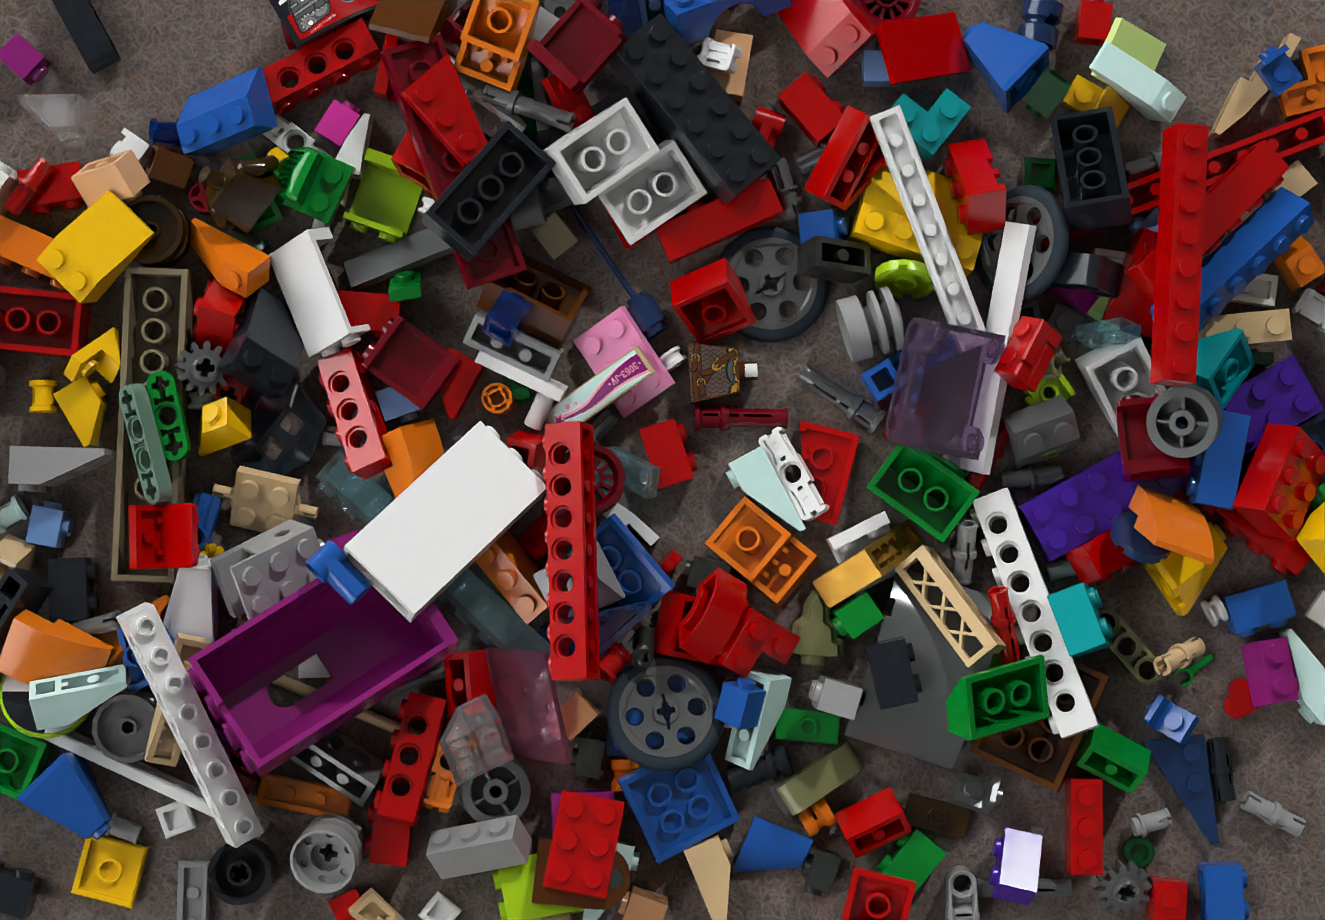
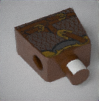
[687,343,758,404]

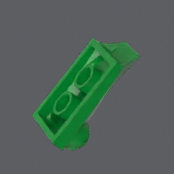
[0,722,51,801]

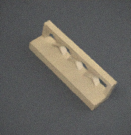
[894,545,1006,668]

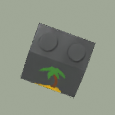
[1003,395,1080,470]

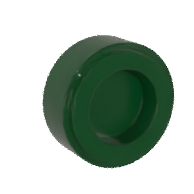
[1122,836,1155,868]

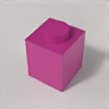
[314,99,361,149]

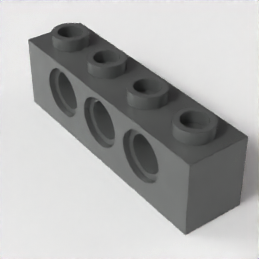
[278,698,385,807]

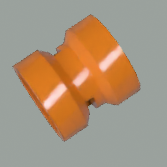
[481,382,514,415]
[610,757,641,791]
[797,797,838,838]

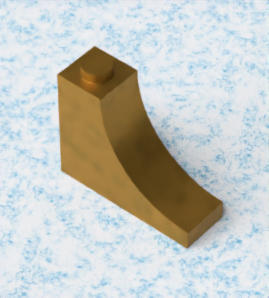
[812,519,925,608]

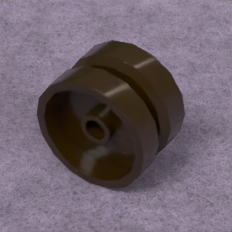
[126,195,191,268]

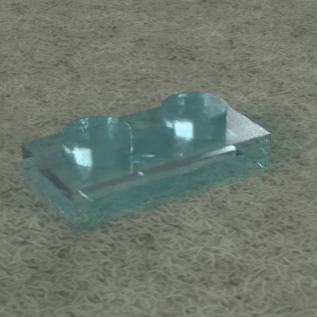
[1071,317,1141,349]
[603,446,661,499]

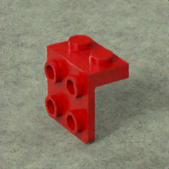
[128,503,200,569]

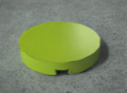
[874,259,935,299]

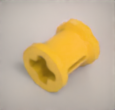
[29,380,57,413]

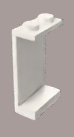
[269,227,371,359]

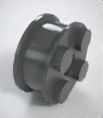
[1146,384,1223,458]
[461,755,532,822]

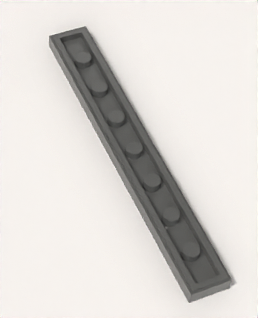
[344,176,573,292]

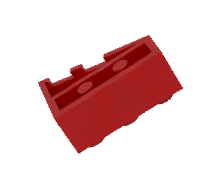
[804,105,887,211]
[943,138,1007,235]

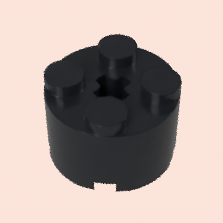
[208,838,277,905]

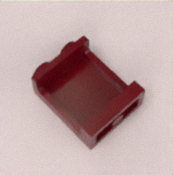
[526,0,629,95]
[362,315,462,412]
[1115,392,1190,482]

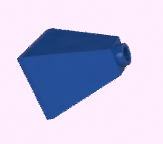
[962,22,1049,113]
[16,752,112,840]

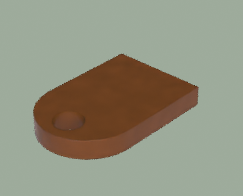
[532,838,630,910]

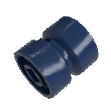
[1018,0,1064,51]

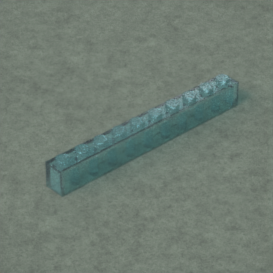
[315,449,553,690]

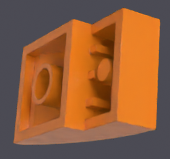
[454,0,541,92]
[381,419,444,498]
[1128,484,1215,565]
[704,496,820,607]
[0,609,114,685]

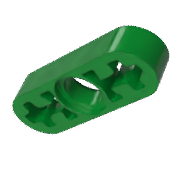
[146,371,191,461]

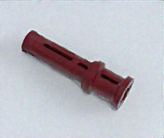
[694,403,788,431]

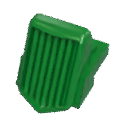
[275,146,356,226]

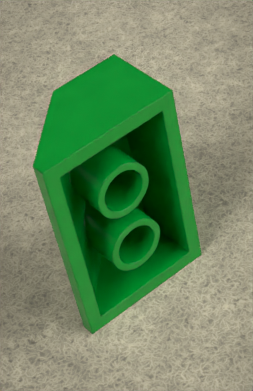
[866,436,980,543]
[946,655,1049,741]

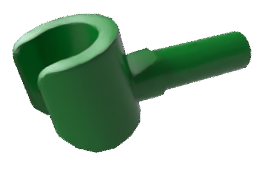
[507,377,531,403]
[1174,654,1214,686]

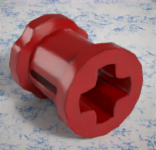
[600,642,631,684]

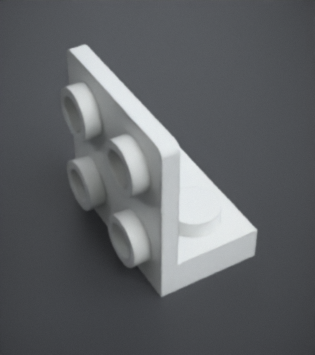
[826,511,899,594]

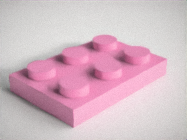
[573,306,675,418]

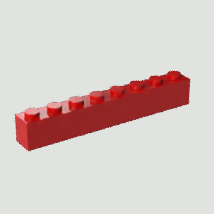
[1150,122,1209,387]

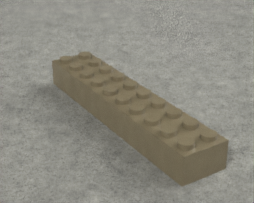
[111,267,195,583]

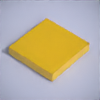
[71,835,150,909]

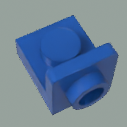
[1254,44,1303,98]
[1143,694,1200,746]

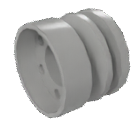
[835,286,905,363]
[290,813,366,893]

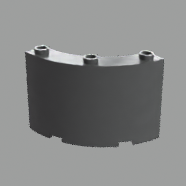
[844,569,996,769]

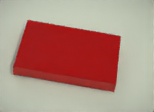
[875,12,971,86]

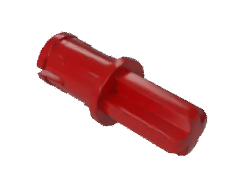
[3,157,56,215]

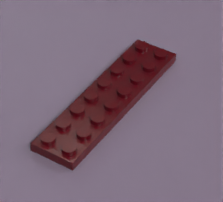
[380,34,527,290]

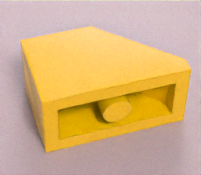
[53,376,108,448]
[198,397,251,456]

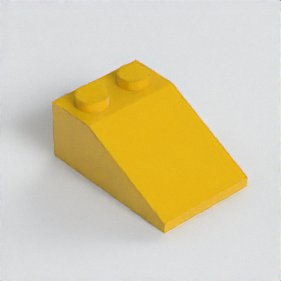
[36,190,155,303]

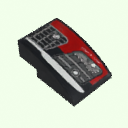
[269,0,379,48]

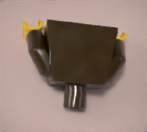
[198,147,289,233]

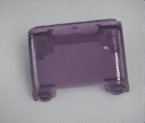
[885,317,1006,460]

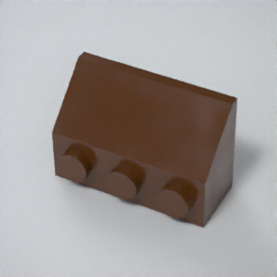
[477,253,592,348]

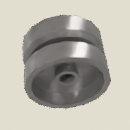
[92,688,157,763]

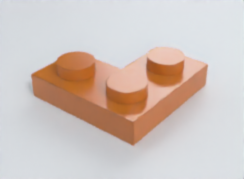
[1277,44,1325,119]

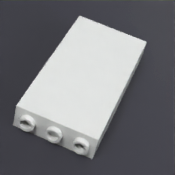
[343,421,547,623]

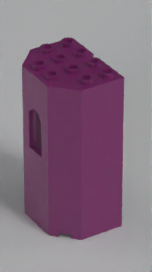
[187,578,459,778]

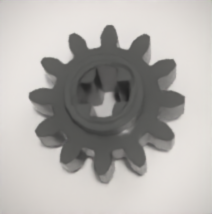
[175,341,228,397]
[1094,859,1152,917]

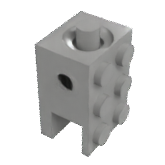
[209,519,324,621]

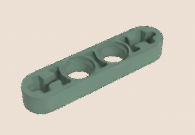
[119,383,173,505]

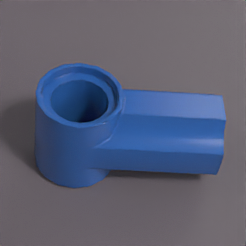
[193,491,224,551]
[305,540,371,606]

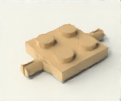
[212,466,319,532]

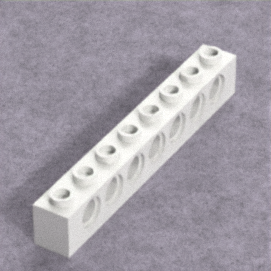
[970,488,1099,739]
[116,602,264,848]

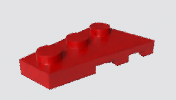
[400,54,488,167]
[800,420,861,526]

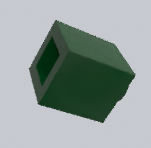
[1023,66,1072,118]

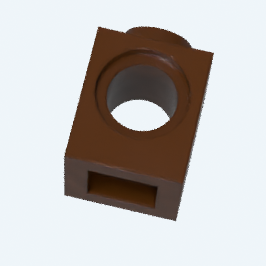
[145,142,197,189]

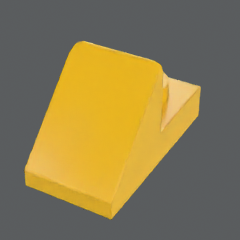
[1060,74,1130,128]
[64,327,121,383]

